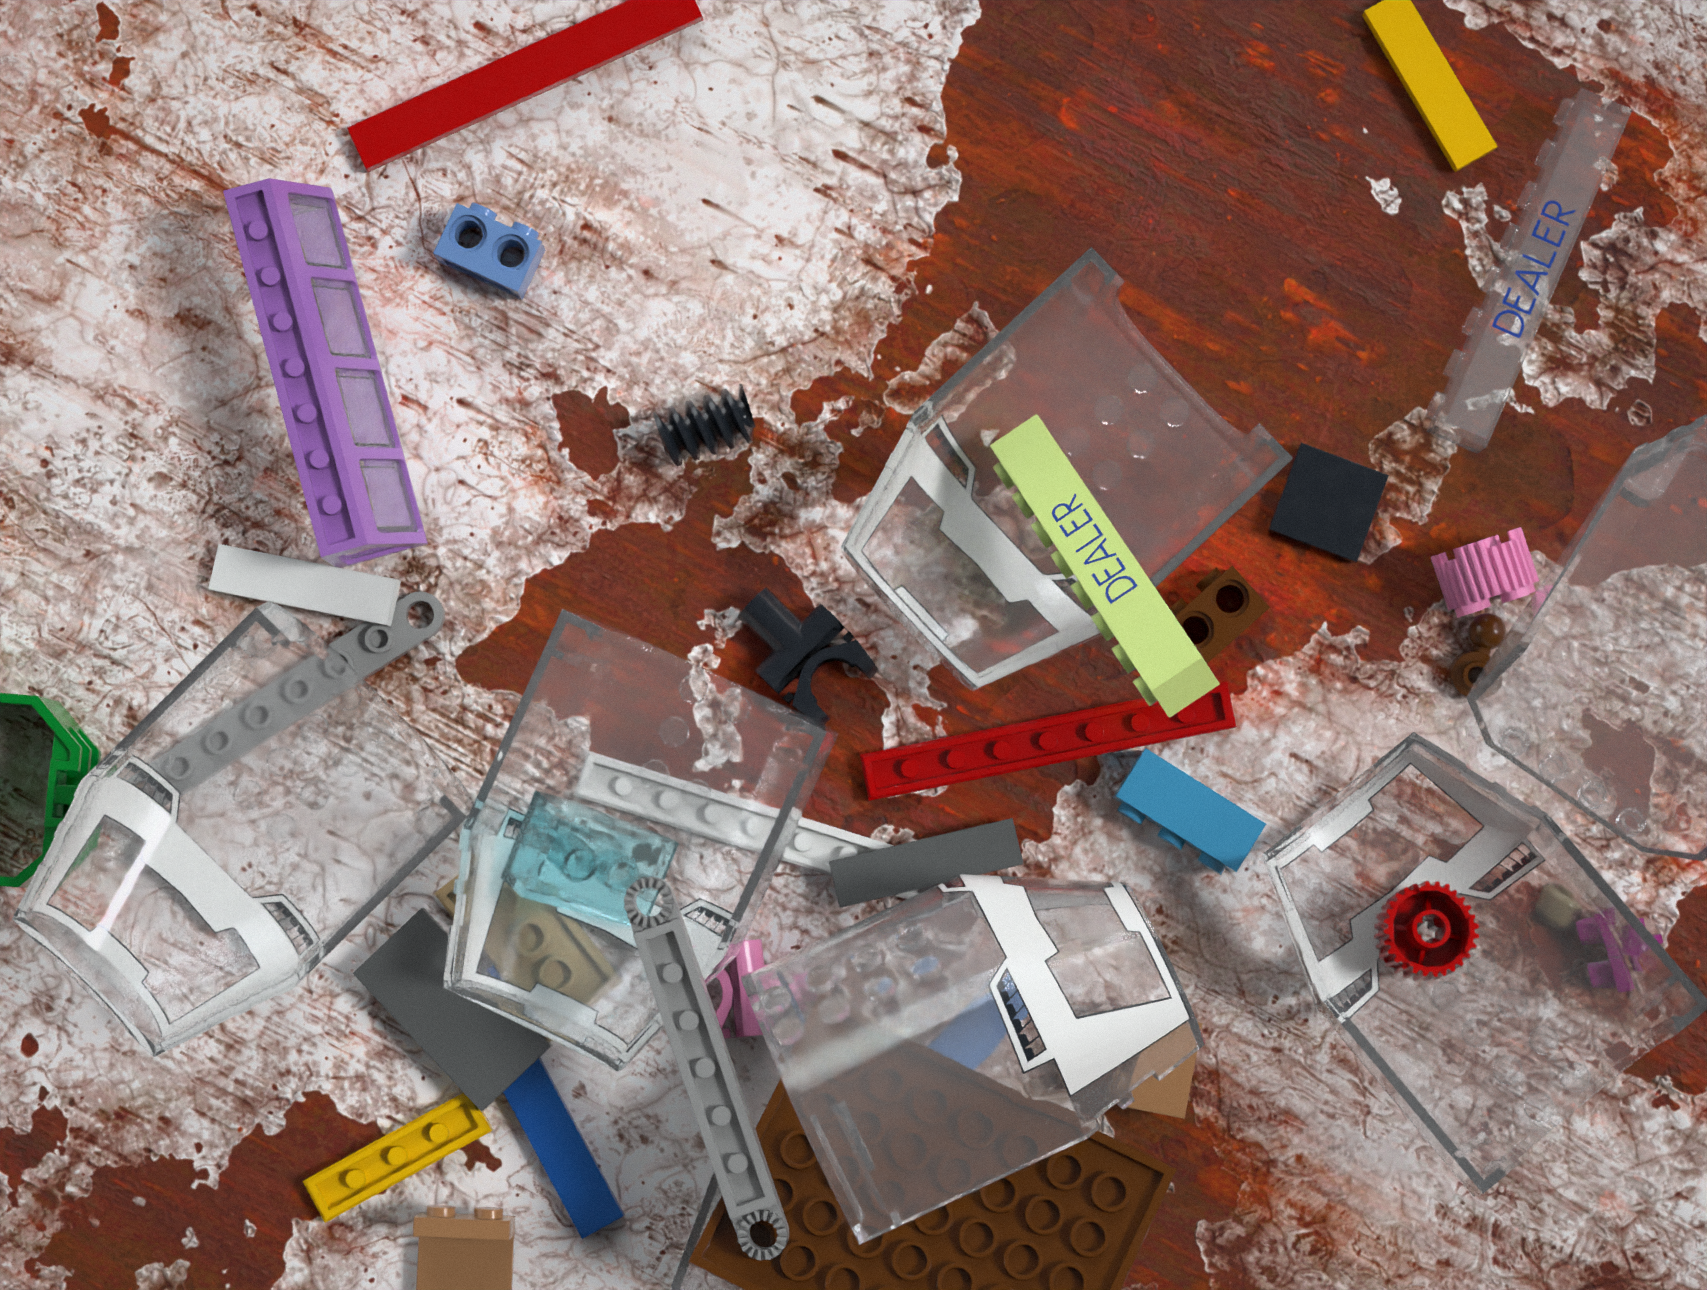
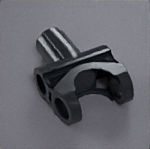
[737,587,878,728]

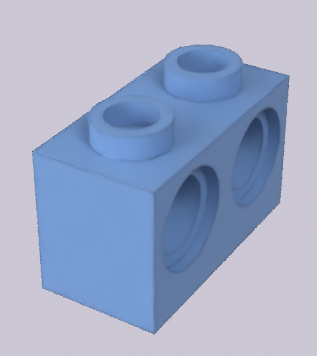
[433,202,546,300]

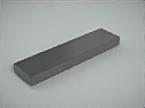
[829,818,1024,908]

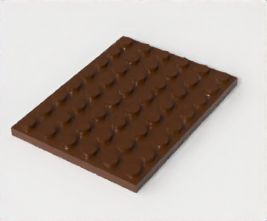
[688,996,1177,1290]

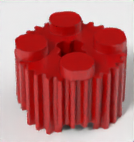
[1374,881,1479,981]

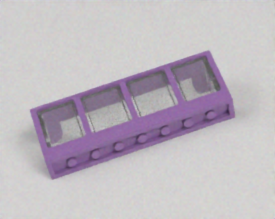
[223,178,428,568]

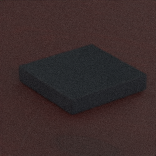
[1267,443,1389,564]

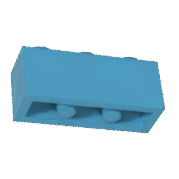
[1112,748,1266,875]

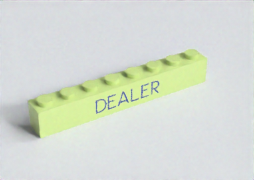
[990,414,1220,718]

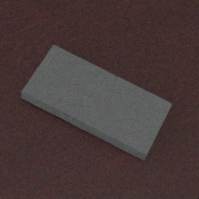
[353,908,553,1112]

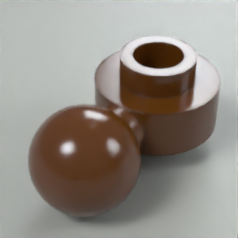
[1449,613,1507,698]

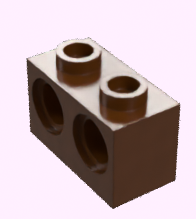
[1170,566,1270,663]

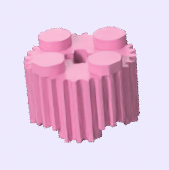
[1431,527,1539,618]

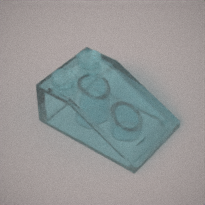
[500,790,679,926]

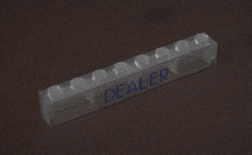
[1425,87,1633,454]

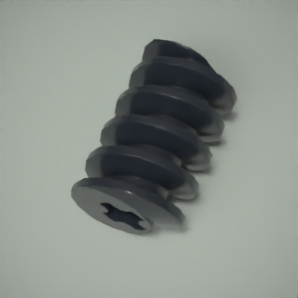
[653,384,756,467]

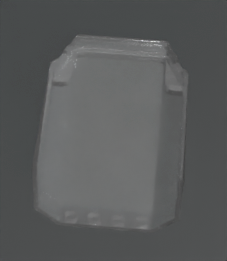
[1466,414,1707,861]

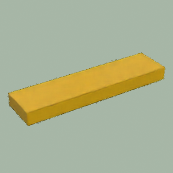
[1362,0,1498,172]
[303,1093,493,1223]

